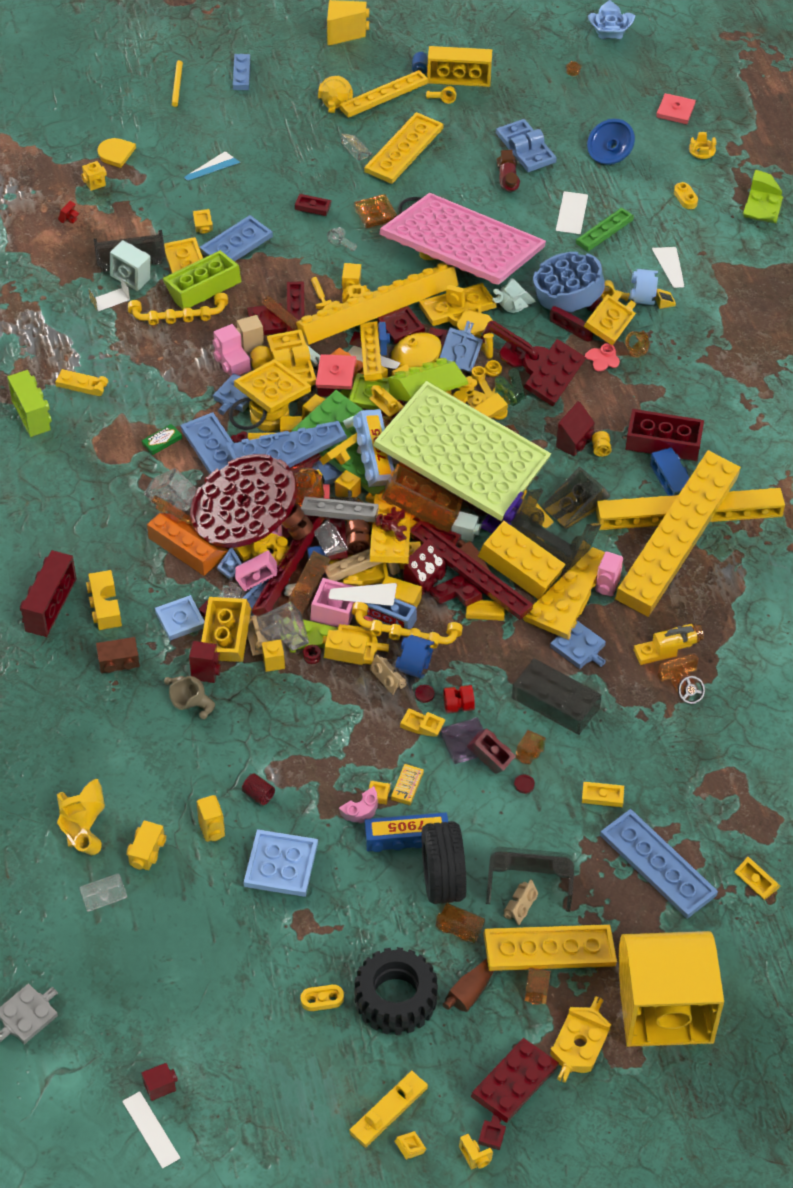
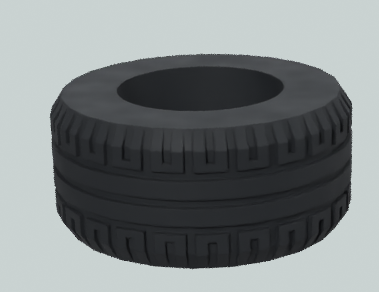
[422,821,466,904]

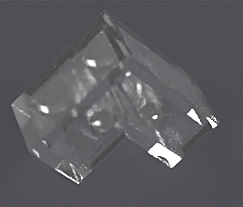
[144,468,197,513]
[257,601,309,651]

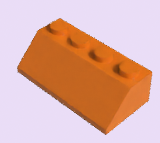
[147,513,228,576]

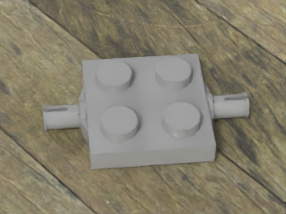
[0,983,58,1045]

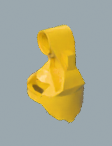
[57,779,105,855]

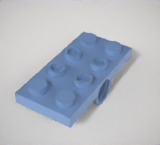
[496,119,557,172]

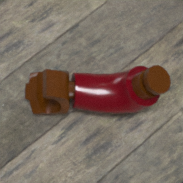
[497,149,520,192]

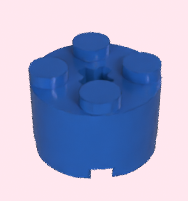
[395,635,434,679]

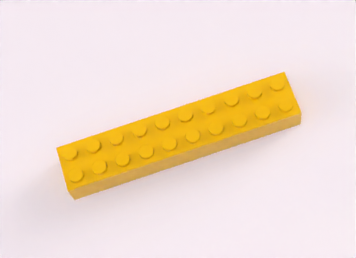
[615,450,741,617]

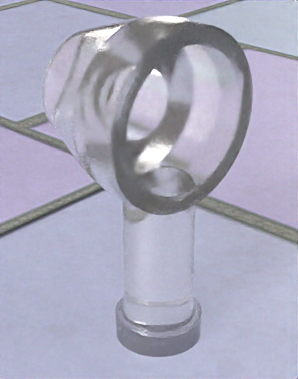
[327,227,357,252]

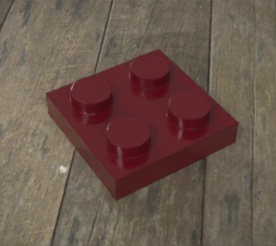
[247,303,287,336]
[378,306,425,344]

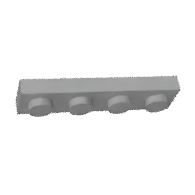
[301,497,379,522]

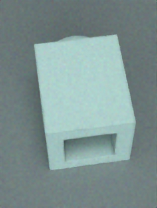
[451,511,481,542]

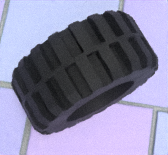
[355,947,438,1035]

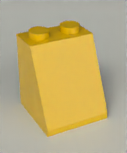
[327,0,369,45]

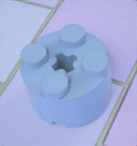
[629,269,658,305]

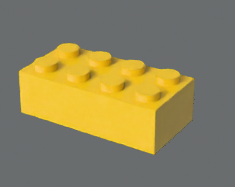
[427,46,492,87]
[478,521,565,600]

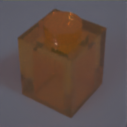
[525,968,551,1005]

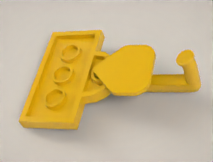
[419,283,496,360]

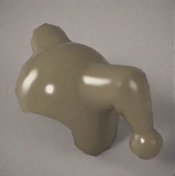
[164,676,215,720]

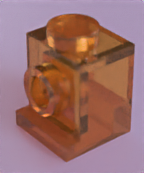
[516,730,546,765]

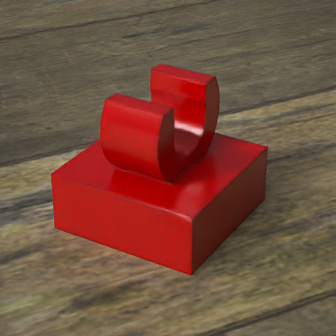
[58,200,79,224]

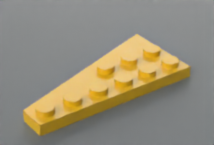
[523,547,605,640]

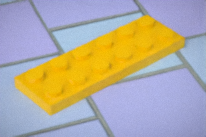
[364,112,444,184]
[370,493,412,564]
[483,925,617,971]

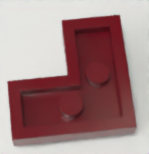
[430,575,482,607]

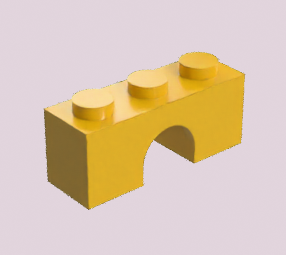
[86,570,122,630]

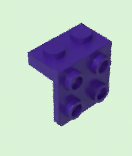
[481,491,525,534]

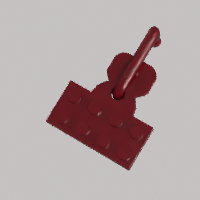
[480,320,586,407]

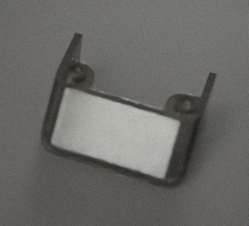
[93,230,166,272]
[511,489,602,573]
[486,847,574,912]

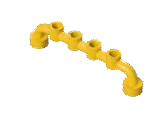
[128,293,228,325]
[352,602,463,648]

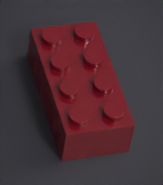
[625,409,704,461]
[20,550,77,637]

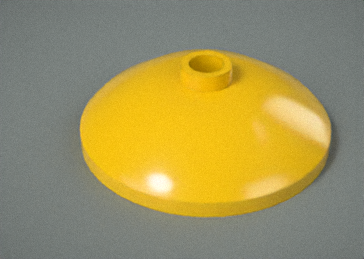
[391,333,442,368]

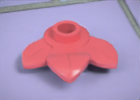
[585,343,620,372]

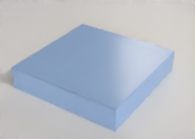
[155,595,205,640]

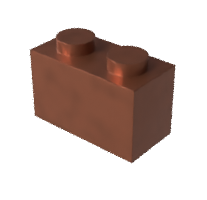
[96,637,140,673]

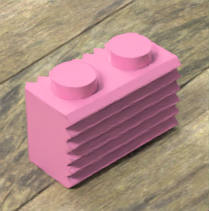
[235,551,277,591]
[595,552,623,596]

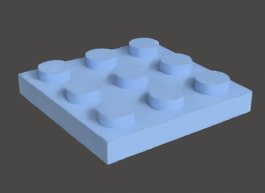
[244,829,318,897]

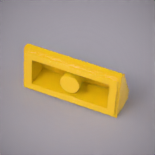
[734,857,781,900]

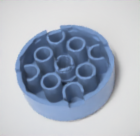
[533,252,605,313]

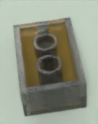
[541,466,610,529]

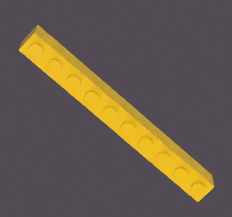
[296,262,458,345]
[596,488,785,530]

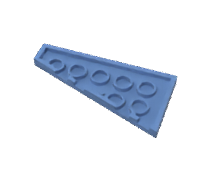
[226,421,347,468]

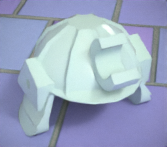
[492,278,536,313]

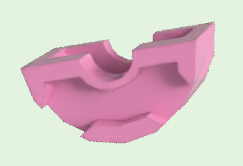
[339,786,378,823]

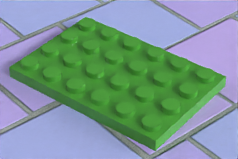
[291,390,402,496]

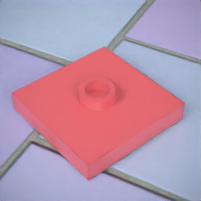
[656,93,696,124]
[316,354,357,390]

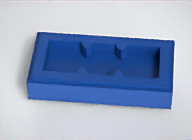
[378,322,390,355]

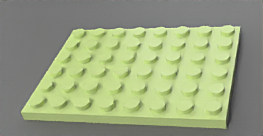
[373,381,551,521]

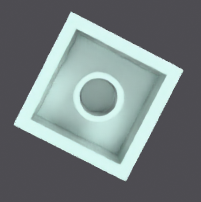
[110,240,150,291]

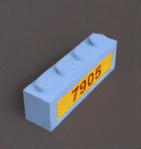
[353,409,396,487]

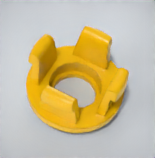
[689,132,717,159]

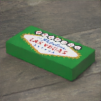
[142,424,182,455]

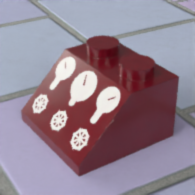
[403,539,446,595]

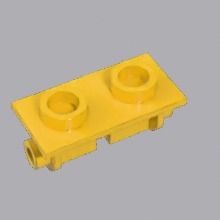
[369,385,404,418]

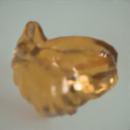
[625,330,650,358]

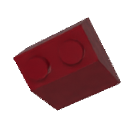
[556,401,595,457]

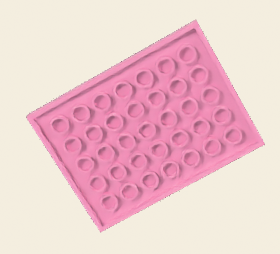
[380,193,546,285]

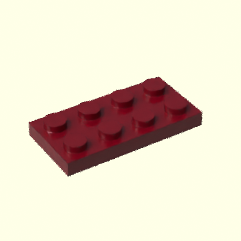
[471,1038,559,1123]

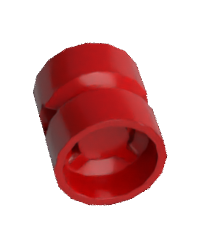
[443,685,475,713]

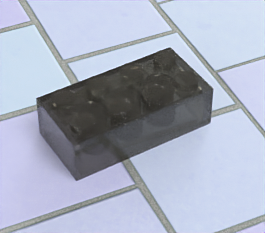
[512,658,602,735]

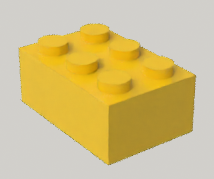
[201,597,251,662]

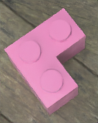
[212,324,251,376]

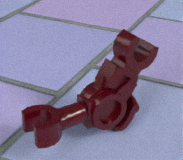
[375,507,407,541]

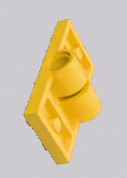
[267,329,316,386]

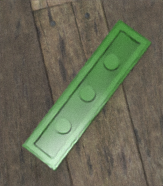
[576,207,634,252]

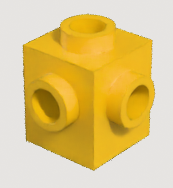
[81,161,107,191]

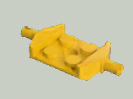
[550,997,611,1083]

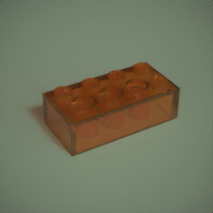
[381,464,463,532]

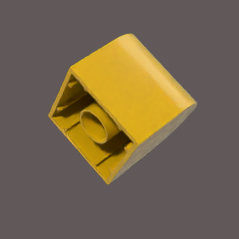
[619,931,724,1047]

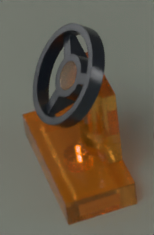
[658,653,705,704]

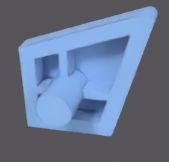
[217,548,242,580]

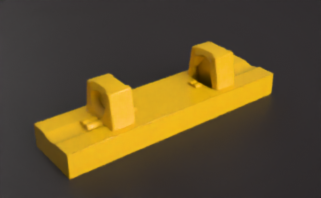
[319,433,357,465]
[349,1071,428,1148]

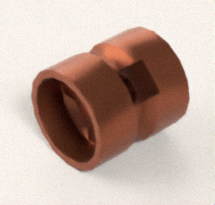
[282,504,313,540]
[345,519,371,555]

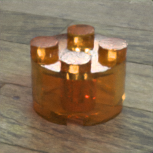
[292,468,325,507]

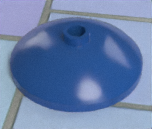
[587,119,635,165]

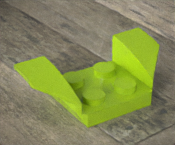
[743,170,783,224]
[340,373,398,411]

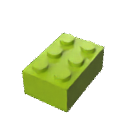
[7,370,52,437]

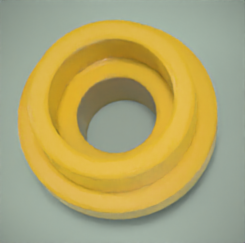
[484,360,502,377]

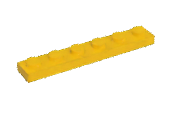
[340,70,428,118]
[360,321,382,381]

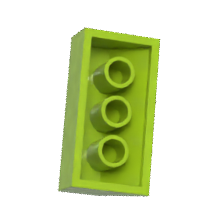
[163,250,242,309]
[388,358,468,402]

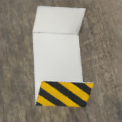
[89,276,130,311]

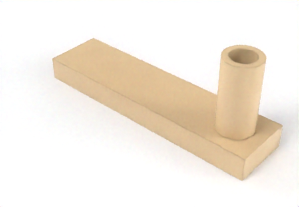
[323,549,400,581]

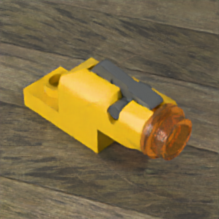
[634,624,704,665]

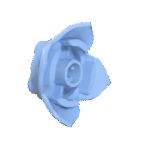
[588,0,635,39]

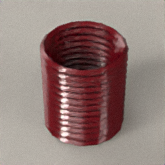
[242,773,275,806]

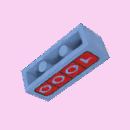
[365,599,417,629]

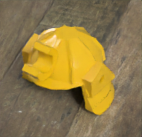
[318,76,353,113]

